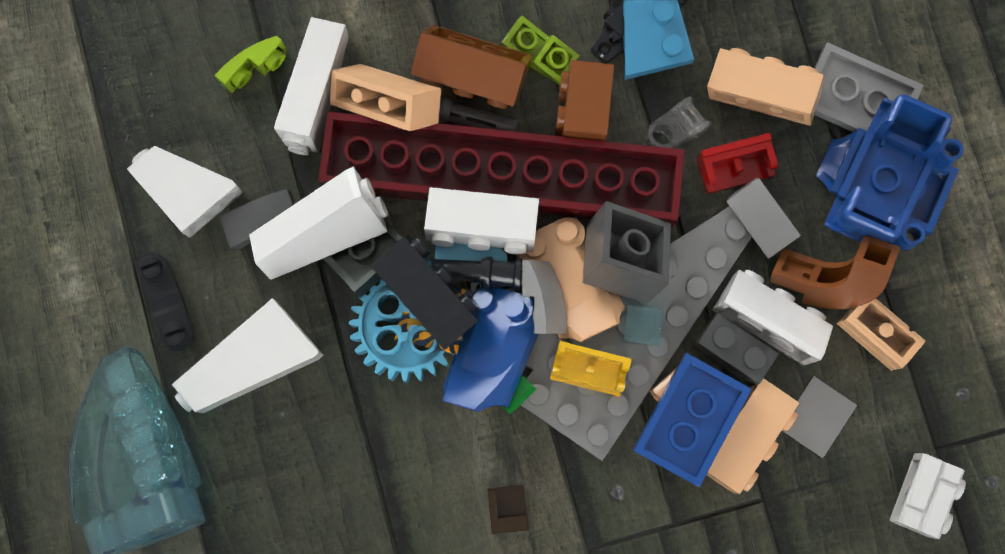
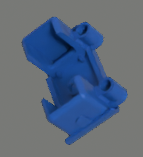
[824,94,964,251]

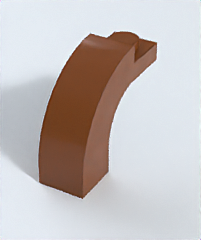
[770,235,901,309]

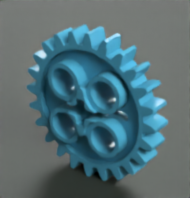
[349,279,463,383]

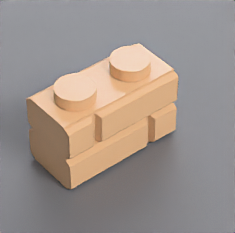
[836,299,925,371]

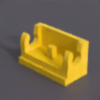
[550,341,632,397]

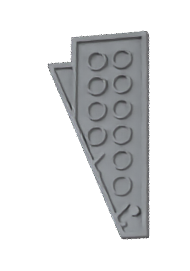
[521,206,752,461]

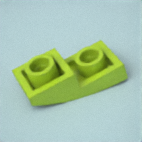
[500,16,580,84]
[214,36,287,94]

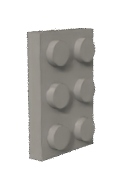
[814,42,924,132]

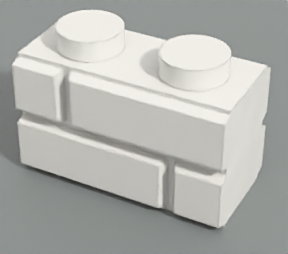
[889,453,966,539]

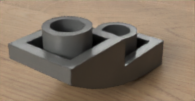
[219,189,296,250]

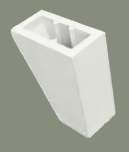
[127,146,243,238]

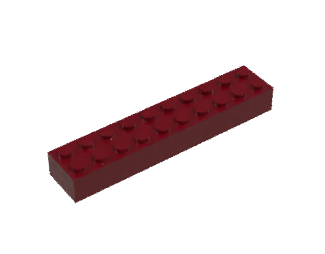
[318,112,685,228]

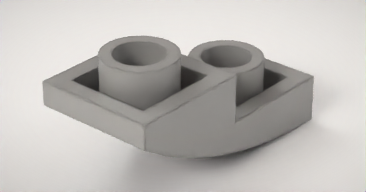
[521,260,568,334]

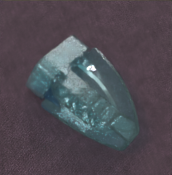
[69,346,206,554]

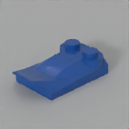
[816,128,959,236]
[442,286,538,412]

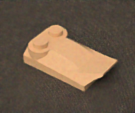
[515,217,625,342]

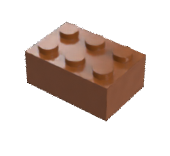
[410,25,534,109]

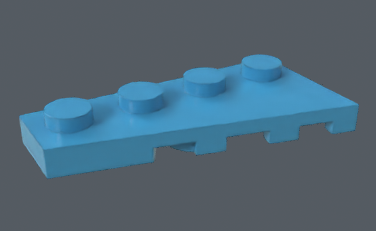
[623,0,694,80]

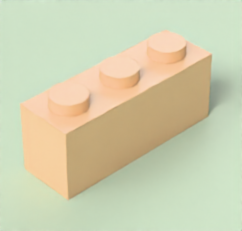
[707,48,824,126]
[330,64,441,131]
[706,378,799,494]

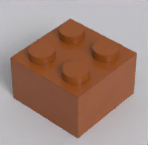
[555,60,614,141]

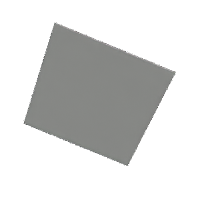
[782,376,857,458]

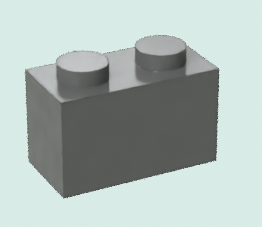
[692,313,779,386]

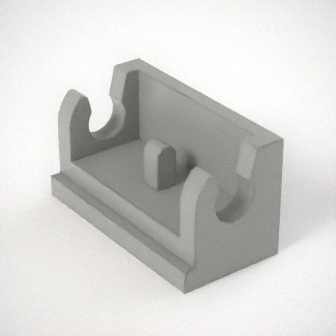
[726,177,801,259]

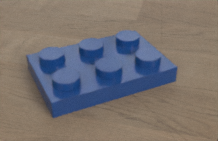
[633,353,752,487]

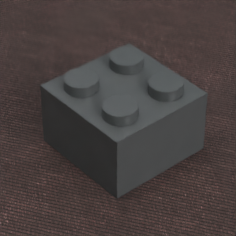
[582,201,671,304]

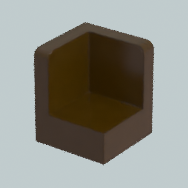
[487,485,529,534]

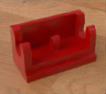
[696,133,778,194]

